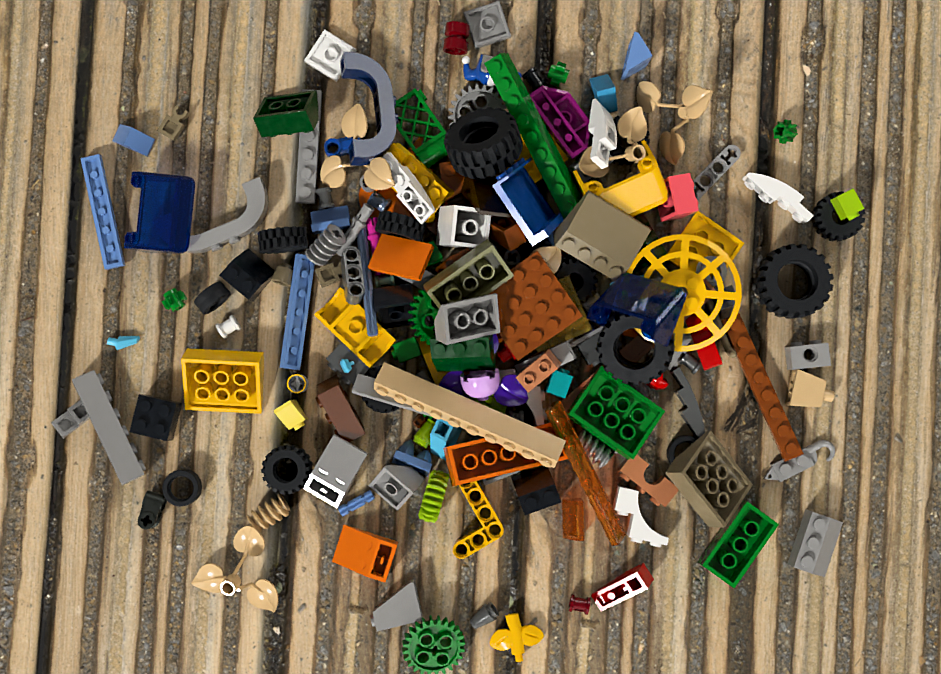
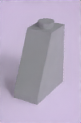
[370,579,423,631]

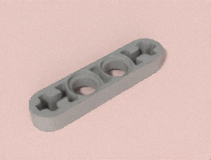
[693,145,741,200]

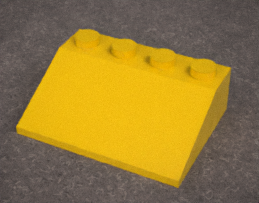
[181,348,264,414]

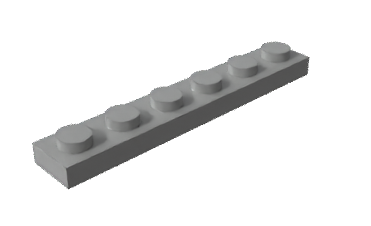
[295,89,322,204]

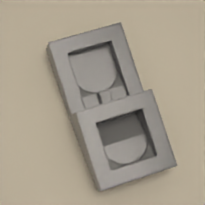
[51,400,90,439]

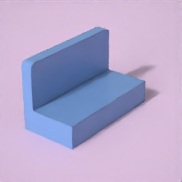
[310,205,351,235]

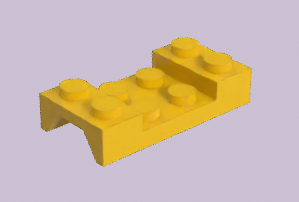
[386,143,454,222]
[314,287,397,368]

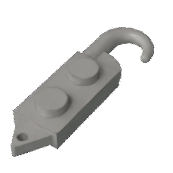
[764,440,835,482]

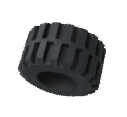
[261,444,313,495]

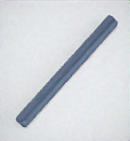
[357,227,378,337]

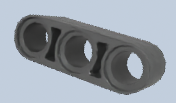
[341,246,365,305]

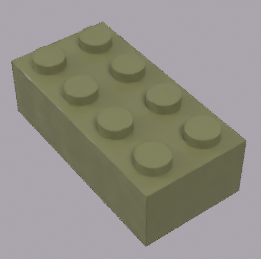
[423,239,514,308]

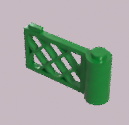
[395,88,448,169]

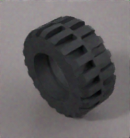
[444,107,523,179]
[754,244,834,319]
[597,307,675,385]

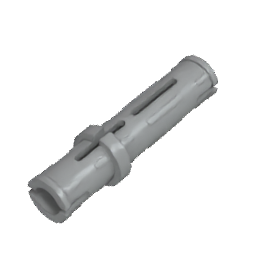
[336,203,375,256]

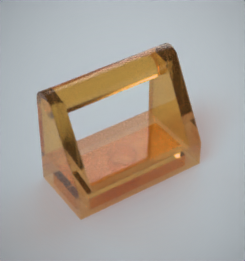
[562,498,585,541]

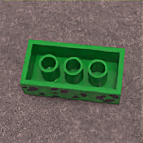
[698,500,779,588]

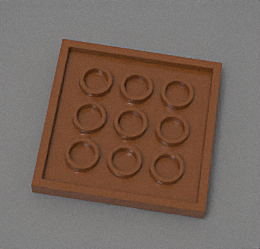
[488,251,583,361]

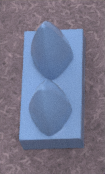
[392,439,432,477]

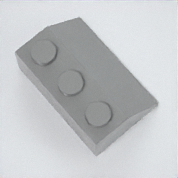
[434,293,500,345]
[787,509,843,577]

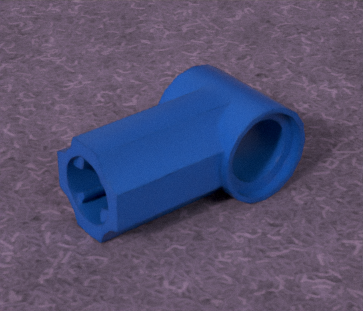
[324,137,360,157]

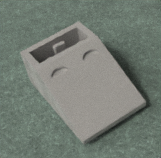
[303,434,368,508]

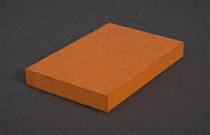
[368,234,434,281]

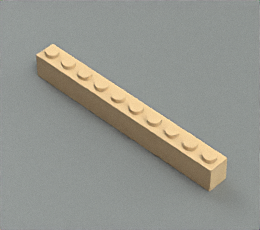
[374,362,566,468]

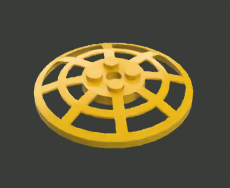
[622,234,742,352]

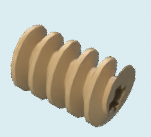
[247,493,291,533]

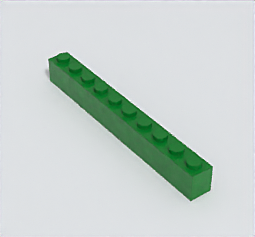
[484,53,582,219]

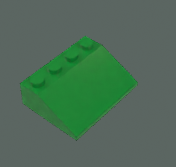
[565,366,665,460]

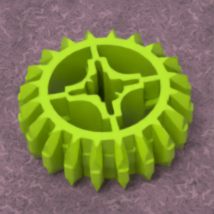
[418,470,450,523]

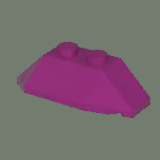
[530,85,590,159]

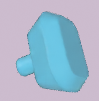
[340,359,354,373]

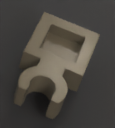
[157,105,189,142]
[314,262,342,288]

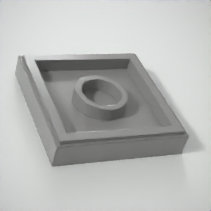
[464,1,511,49]

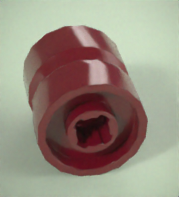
[443,21,470,55]

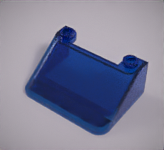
[124,171,195,254]
[587,273,686,347]

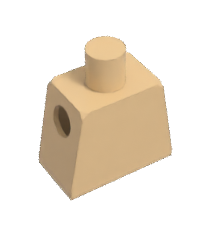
[785,369,835,407]

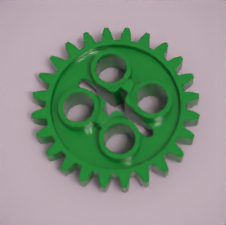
[408,290,439,345]
[402,615,465,674]

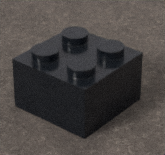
[129,394,182,441]

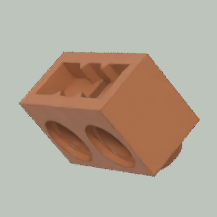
[515,349,562,393]

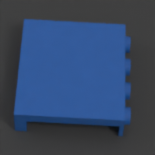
[492,157,564,246]

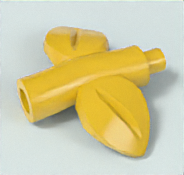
[490,613,544,662]

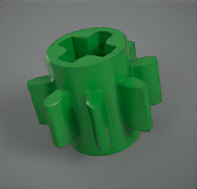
[547,61,570,87]
[773,119,798,144]
[161,288,187,312]

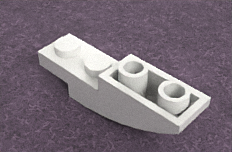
[588,98,617,169]
[382,152,435,224]
[742,173,814,224]

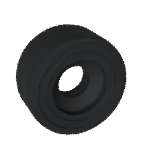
[194,281,231,315]

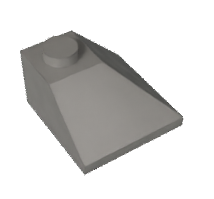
[369,465,425,511]

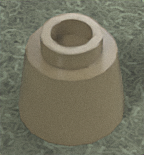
[271,263,293,287]

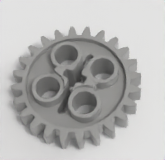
[448,84,507,126]

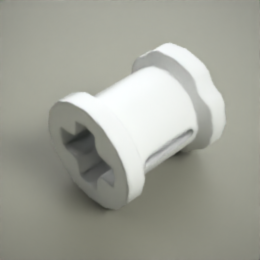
[215,315,241,339]

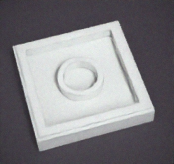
[304,29,357,82]

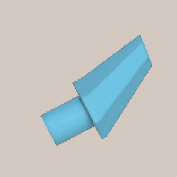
[107,336,140,350]

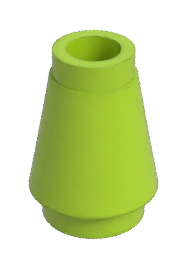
[413,419,436,449]

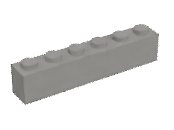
[72,370,146,486]

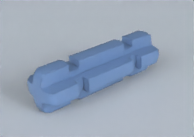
[338,490,375,516]

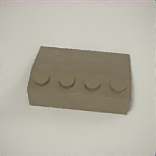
[553,190,651,282]
[665,430,753,528]

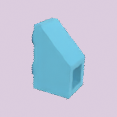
[430,419,463,461]

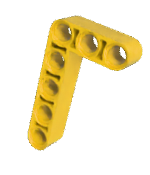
[453,481,504,559]

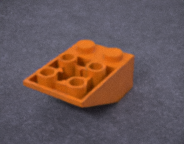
[332,524,399,582]

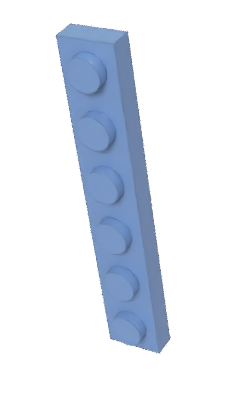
[80,154,125,270]
[280,254,315,370]

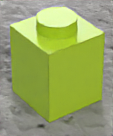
[830,188,865,221]

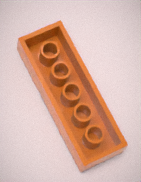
[443,421,569,486]

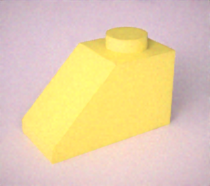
[273,400,308,431]

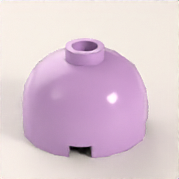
[460,368,500,401]

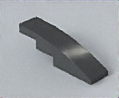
[670,367,705,439]

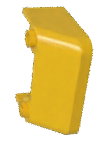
[573,140,668,217]

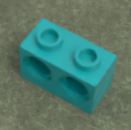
[544,368,573,399]

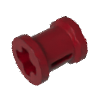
[568,594,591,615]

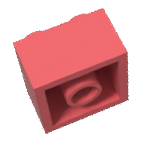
[657,173,699,222]

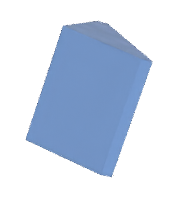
[620,32,653,80]

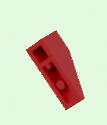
[591,563,654,611]

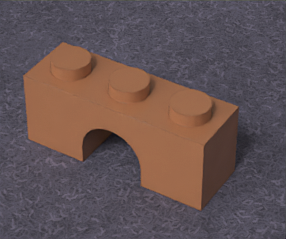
[618,455,679,507]

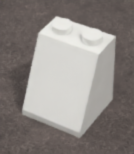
[436,205,491,249]

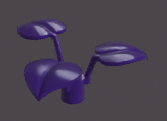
[439,334,528,407]

